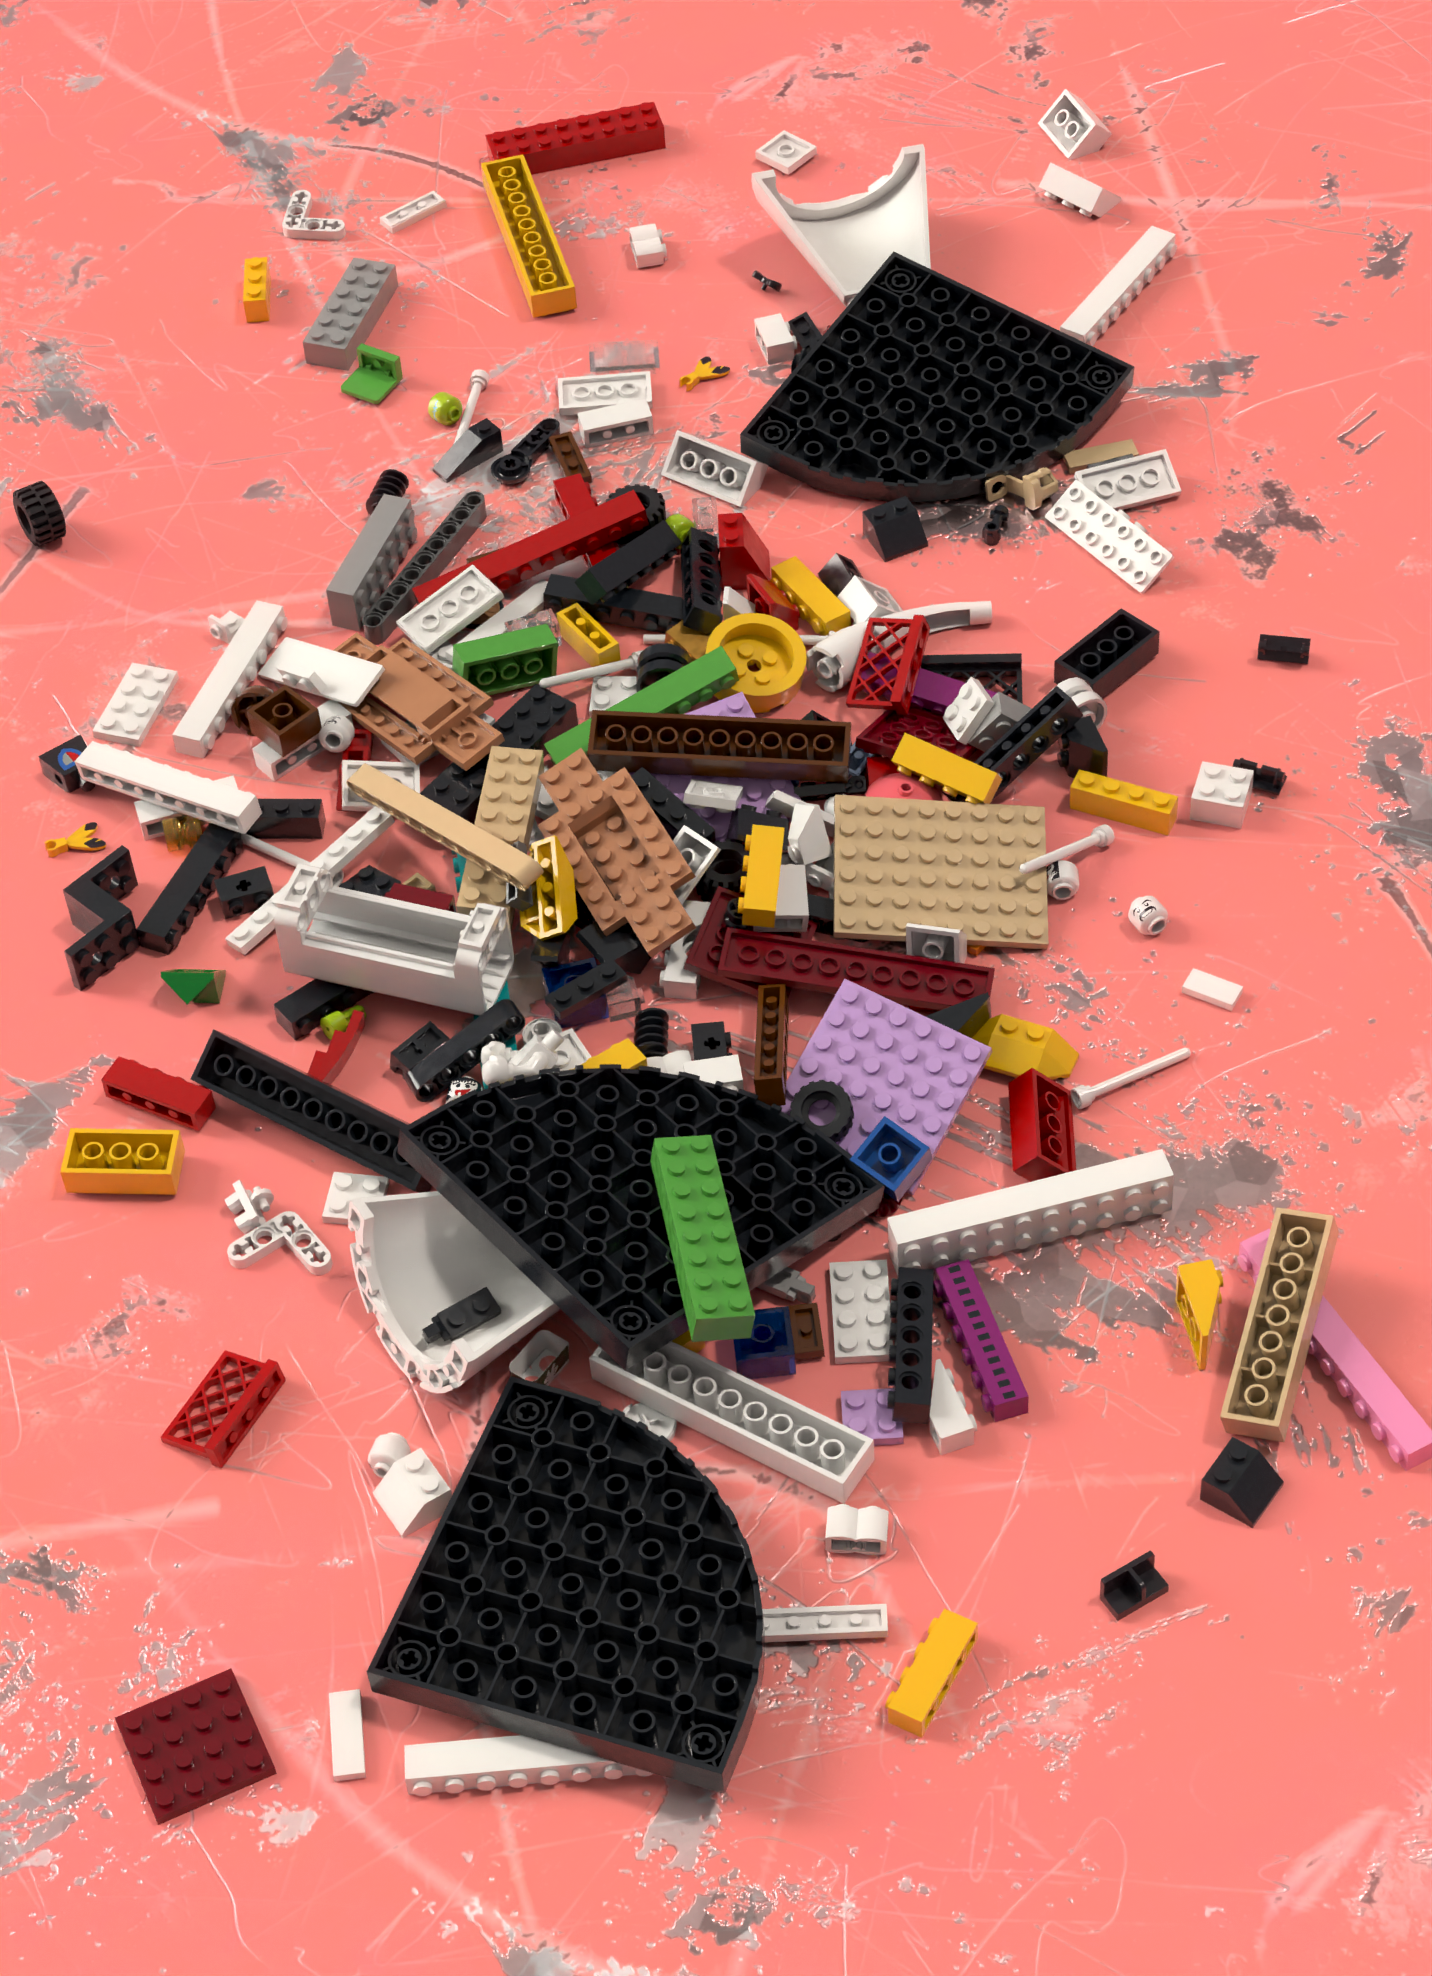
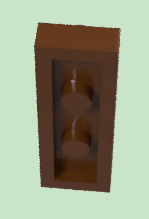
[549,431,592,483]

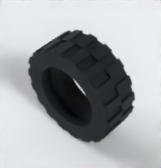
[790,1080,854,1143]

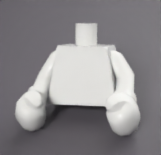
[481,1029,565,1085]

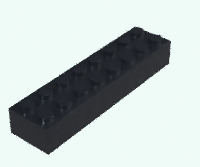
[410,684,578,832]

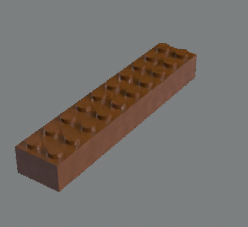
[587,710,851,783]

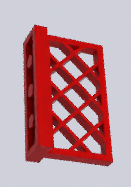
[846,615,930,715]
[160,1350,286,1468]

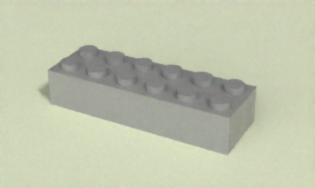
[303,258,398,371]
[326,494,417,631]

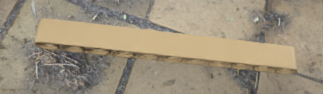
[346,763,544,891]

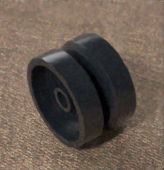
[636,643,692,692]

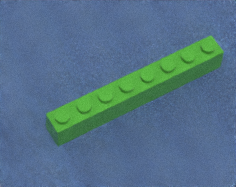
[544,646,739,766]

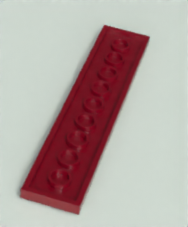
[717,927,995,1010]

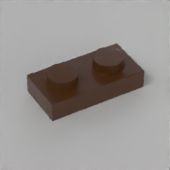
[788,1303,825,1360]

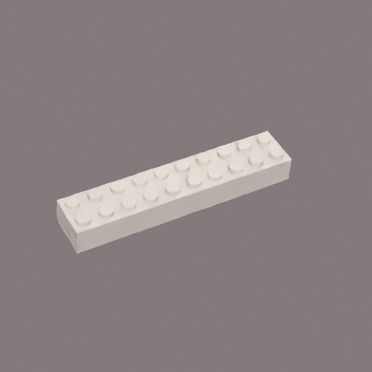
[887,1149,1174,1276]
[589,1341,875,1504]

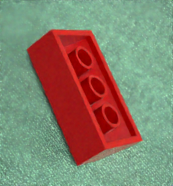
[1008,1068,1076,1182]

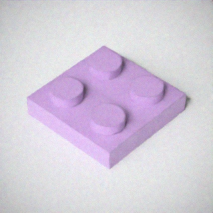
[841,1388,904,1446]

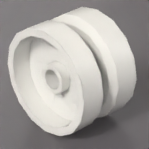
[1052,677,1107,730]

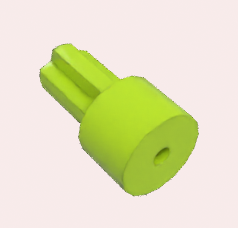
[320,1005,366,1040]

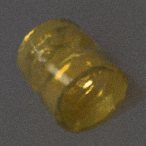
[162,815,202,852]

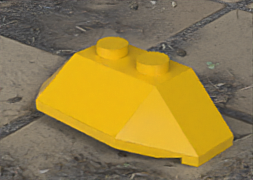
[520,835,578,941]
[972,1014,1079,1080]

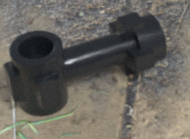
[982,505,1009,546]

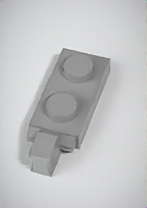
[757,1267,816,1304]

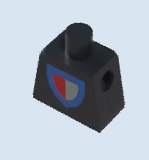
[38,735,96,793]

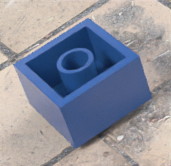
[850,1116,933,1202]

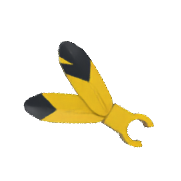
[679,356,730,391]
[44,822,106,857]

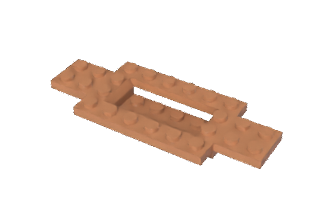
[329,632,505,771]
[537,748,696,958]

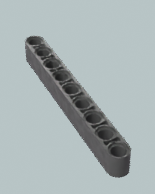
[362,491,487,645]

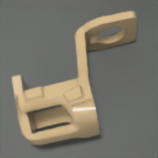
[985,467,1059,510]

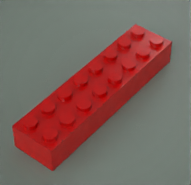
[485,102,666,175]

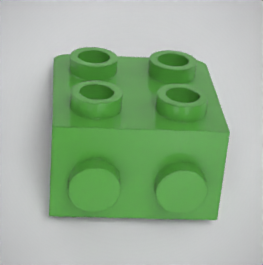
[341,343,403,404]

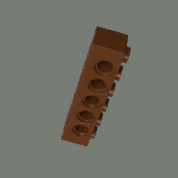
[754,984,789,1106]

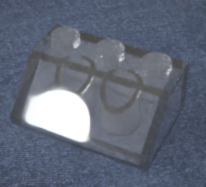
[589,340,660,375]

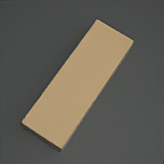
[1063,439,1139,474]

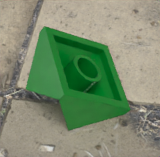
[161,969,226,1005]

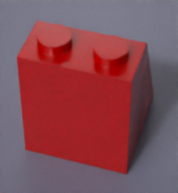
[718,513,771,591]

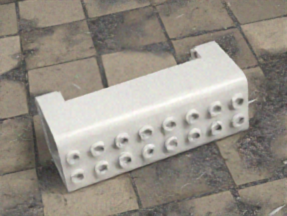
[274,864,514,1016]

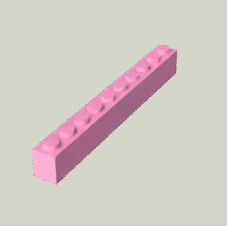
[1237,1229,1432,1471]

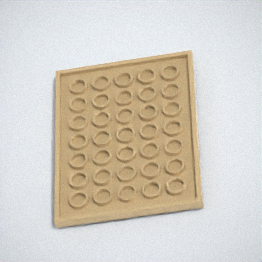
[833,795,1049,950]

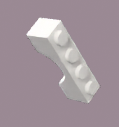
[659,900,711,1000]

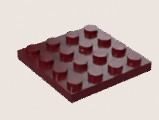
[855,706,978,760]
[684,886,818,998]
[115,1668,277,1825]

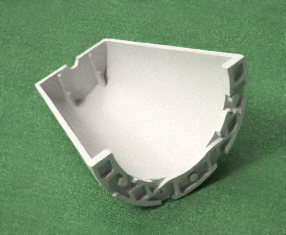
[751,144,931,307]
[348,1191,560,1393]

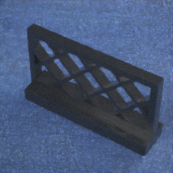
[921,653,1023,712]

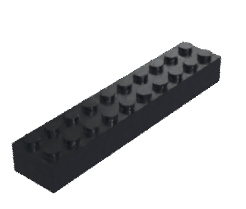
[191,1029,432,1193]

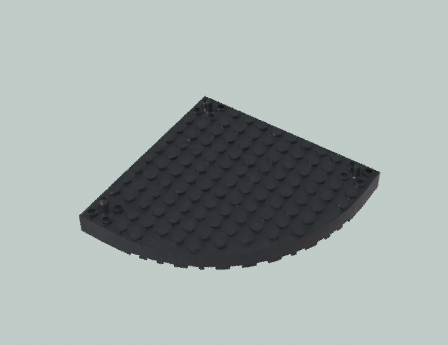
[740,251,1134,502]
[398,1064,885,1371]
[367,1376,765,1794]

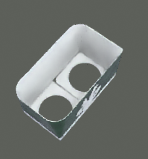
[509,1330,569,1386]

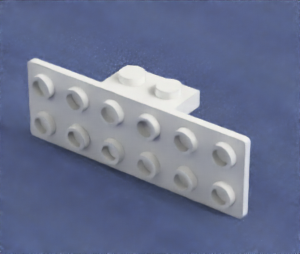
[1045,480,1174,594]
[258,637,385,707]

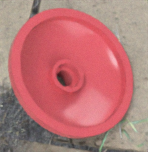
[865,773,943,801]

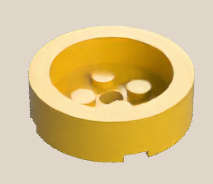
[705,613,807,713]

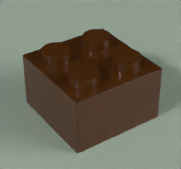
[247,685,322,757]

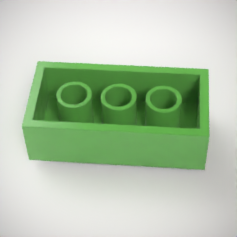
[452,624,558,696]

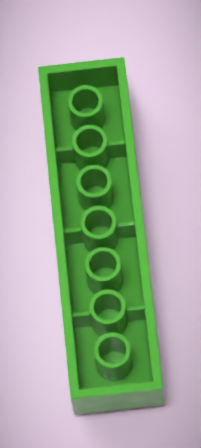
[651,1135,755,1342]

